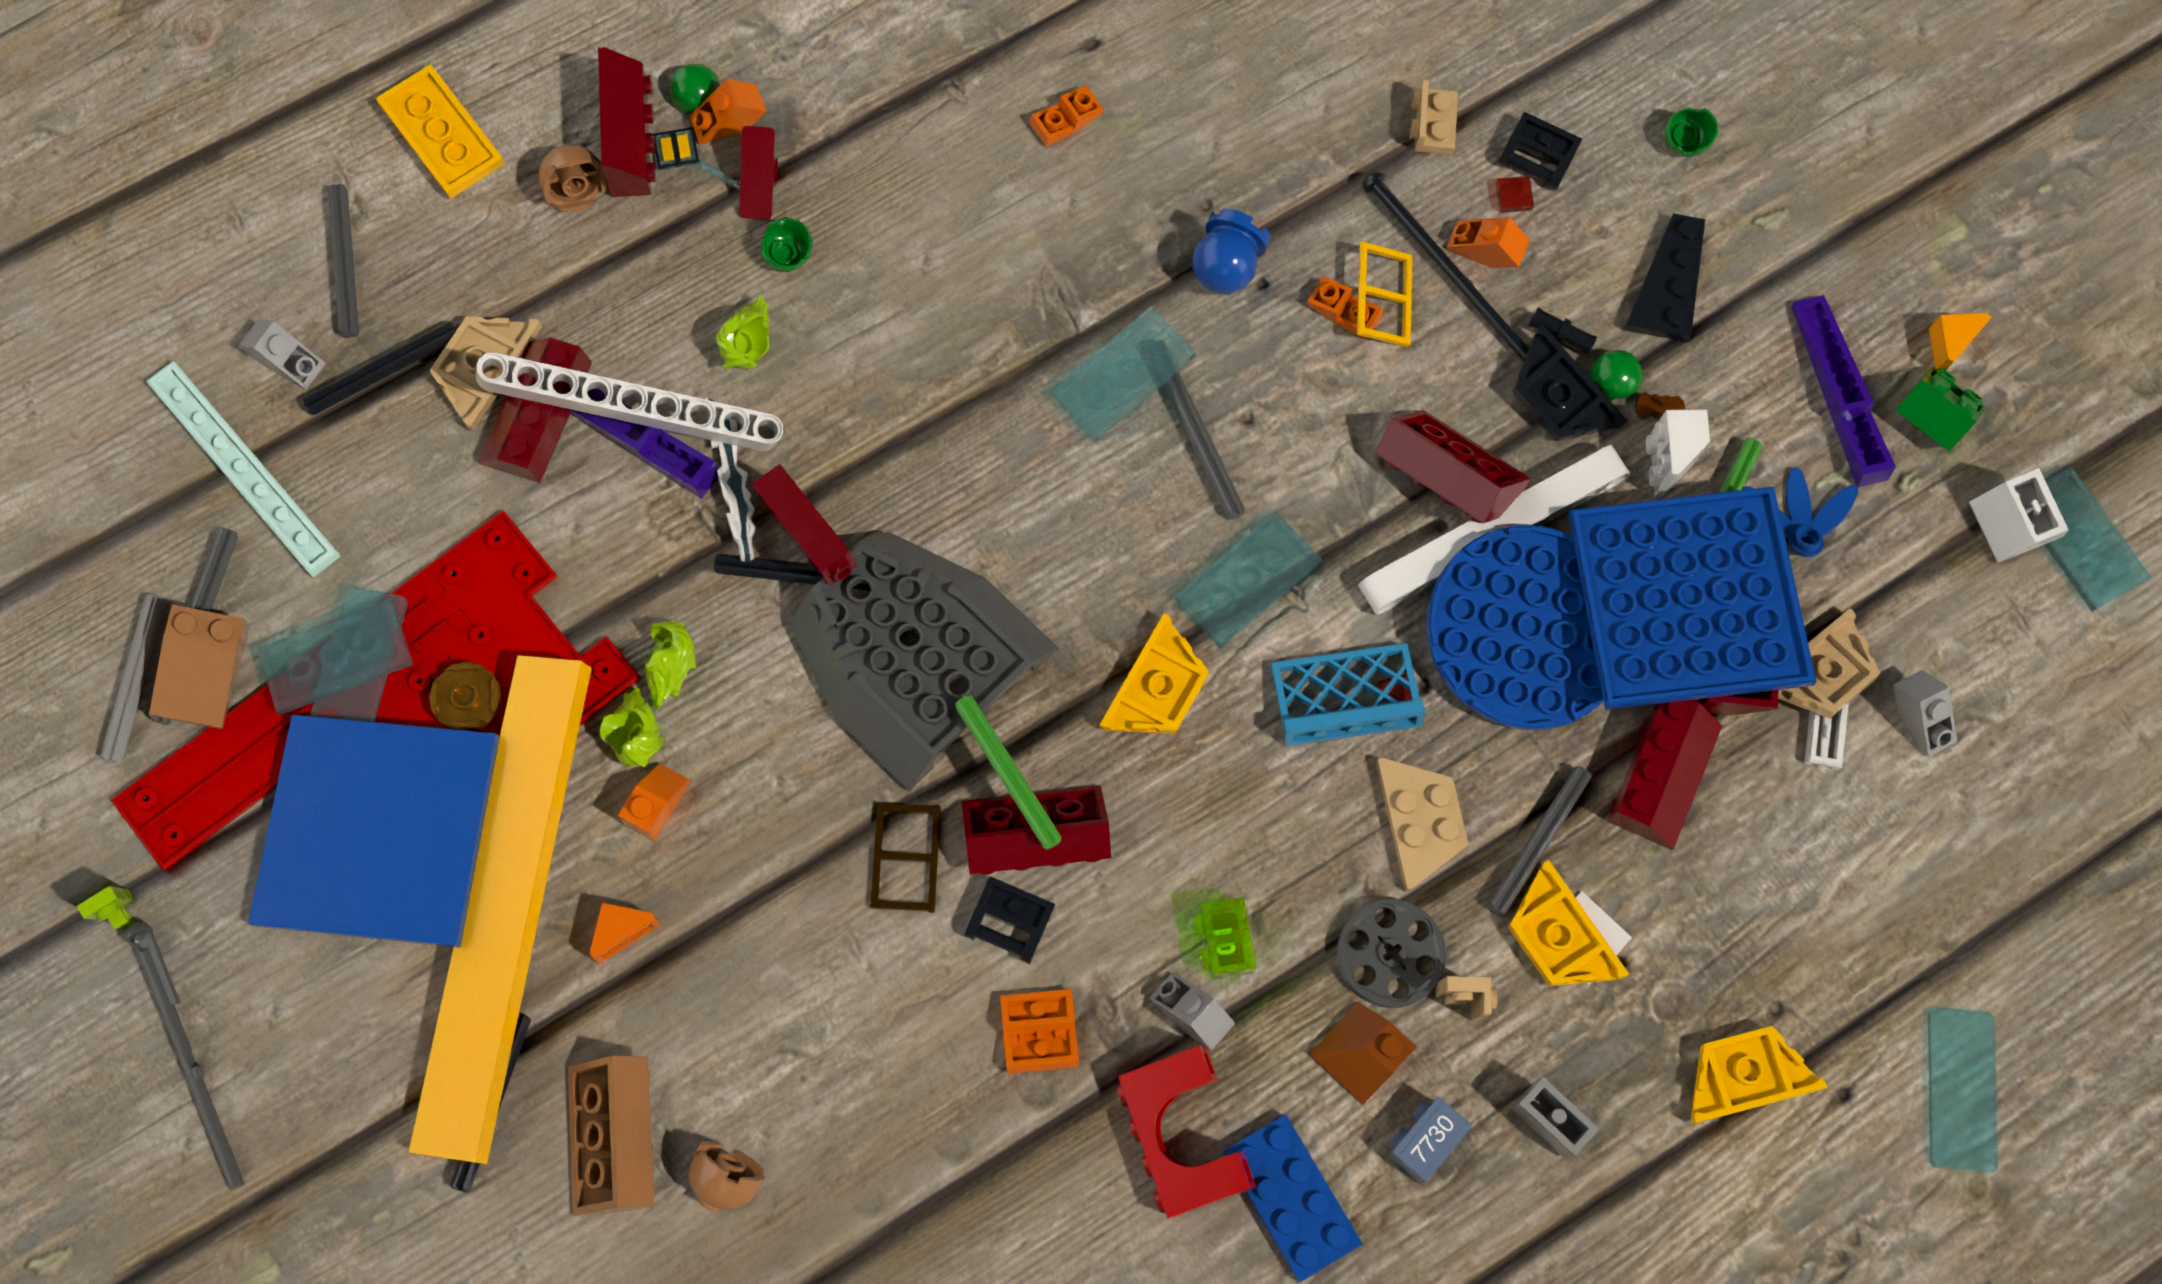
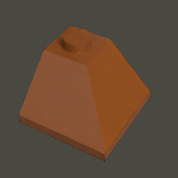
[1309,1002,1417,1105]

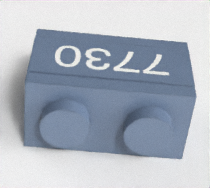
[1387,1096,1473,1185]

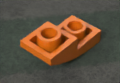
[1029,85,1104,147]
[1307,276,1383,340]

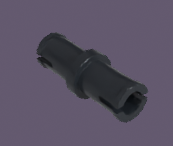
[1528,307,1597,355]

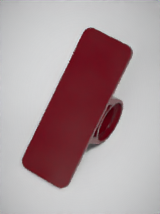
[739,125,778,220]

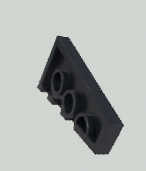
[1623,213,1705,342]

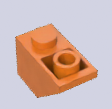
[689,79,767,144]
[1446,217,1530,268]

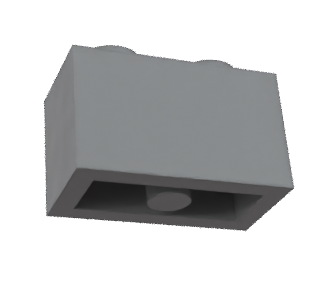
[1511,1077,1599,1159]

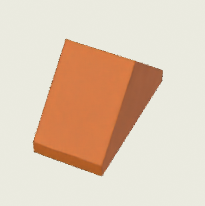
[589,903,660,964]

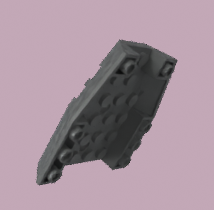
[789,532,1058,791]

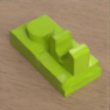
[76,886,134,930]

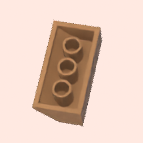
[568,1056,655,1216]

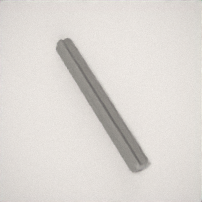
[101,594,166,763]

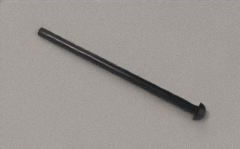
[1363,172,1528,361]

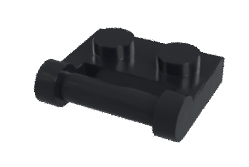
[1498,112,1582,191]
[964,876,1055,965]

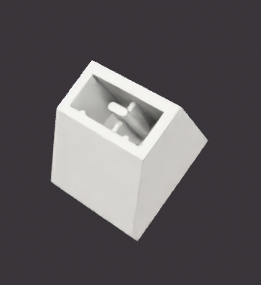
[1646,410,1710,498]
[1969,468,2069,563]

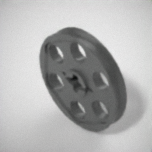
[1337,899,1446,1008]

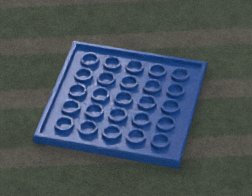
[1568,487,1817,710]
[248,715,500,948]

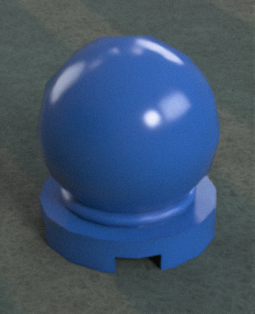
[1192,208,1271,295]

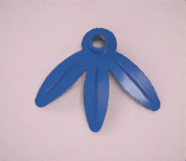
[1742,467,1859,557]

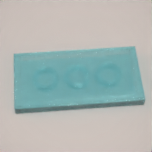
[1050,306,1196,442]
[2044,466,2151,612]
[1175,511,1322,649]
[258,598,413,714]

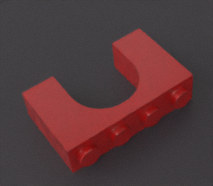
[1117,1045,1257,1219]

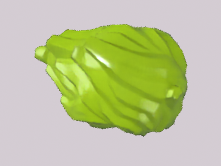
[716,295,769,370]
[645,621,696,709]
[599,688,665,768]

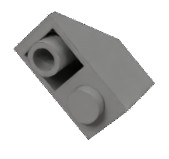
[238,319,326,390]
[1893,670,1957,757]
[1149,972,1235,1051]

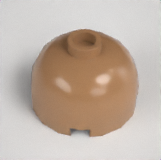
[538,144,607,212]
[688,1141,765,1212]

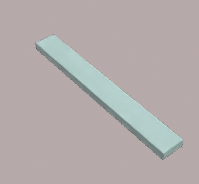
[146,361,341,578]

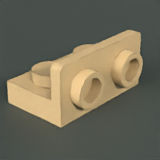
[1410,79,1458,155]
[1435,976,1497,1021]

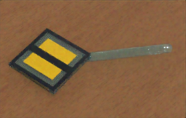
[654,127,740,190]

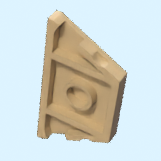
[430,316,542,431]
[1778,608,1880,719]
[1376,758,1469,892]

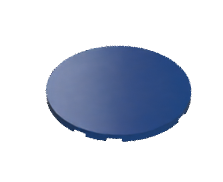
[1426,525,1603,731]

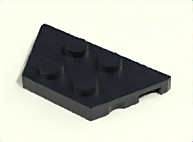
[1512,325,1628,442]

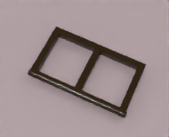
[871,803,941,913]

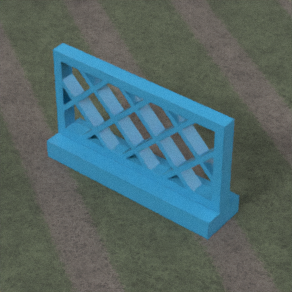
[1271,643,1425,747]

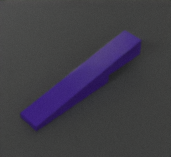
[1791,295,1896,488]
[570,389,719,499]

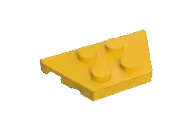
[1099,613,1209,734]
[1508,860,1629,987]
[1690,1026,1828,1125]

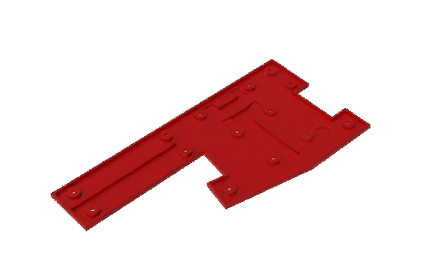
[111,510,641,871]

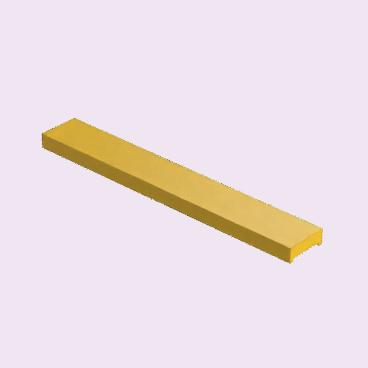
[408,655,592,1165]

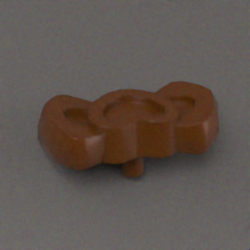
[1634,392,1686,420]

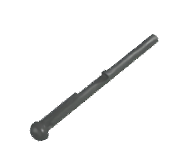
[124,922,245,1190]

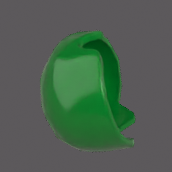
[668,64,720,115]
[1664,107,1718,157]
[760,217,813,272]
[1588,350,1643,401]

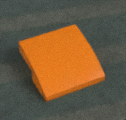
[1000,989,1079,1074]

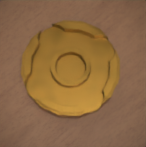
[429,662,503,731]

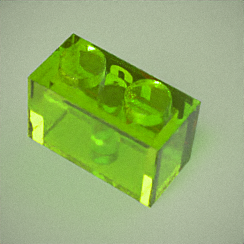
[1194,897,1257,980]

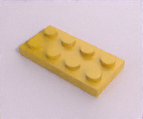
[375,64,505,199]

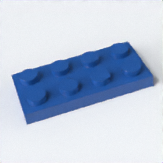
[1222,1114,1363,1283]

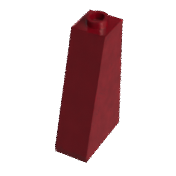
[752,464,857,586]

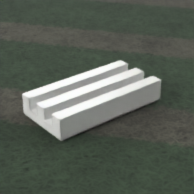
[1804,703,1849,770]

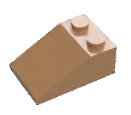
[149,604,248,730]

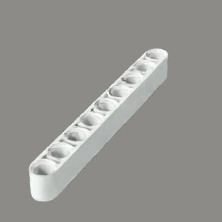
[476,352,783,451]
[1358,445,1630,615]

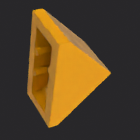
[1929,313,1992,370]

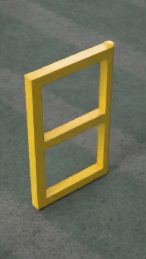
[1357,241,1413,347]

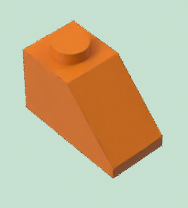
[618,763,691,842]

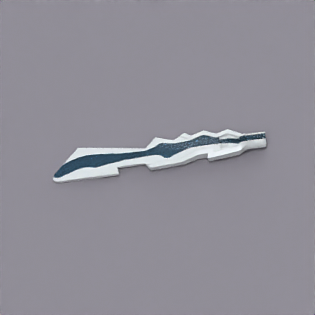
[706,398,756,562]

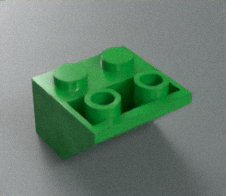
[1896,366,1986,452]

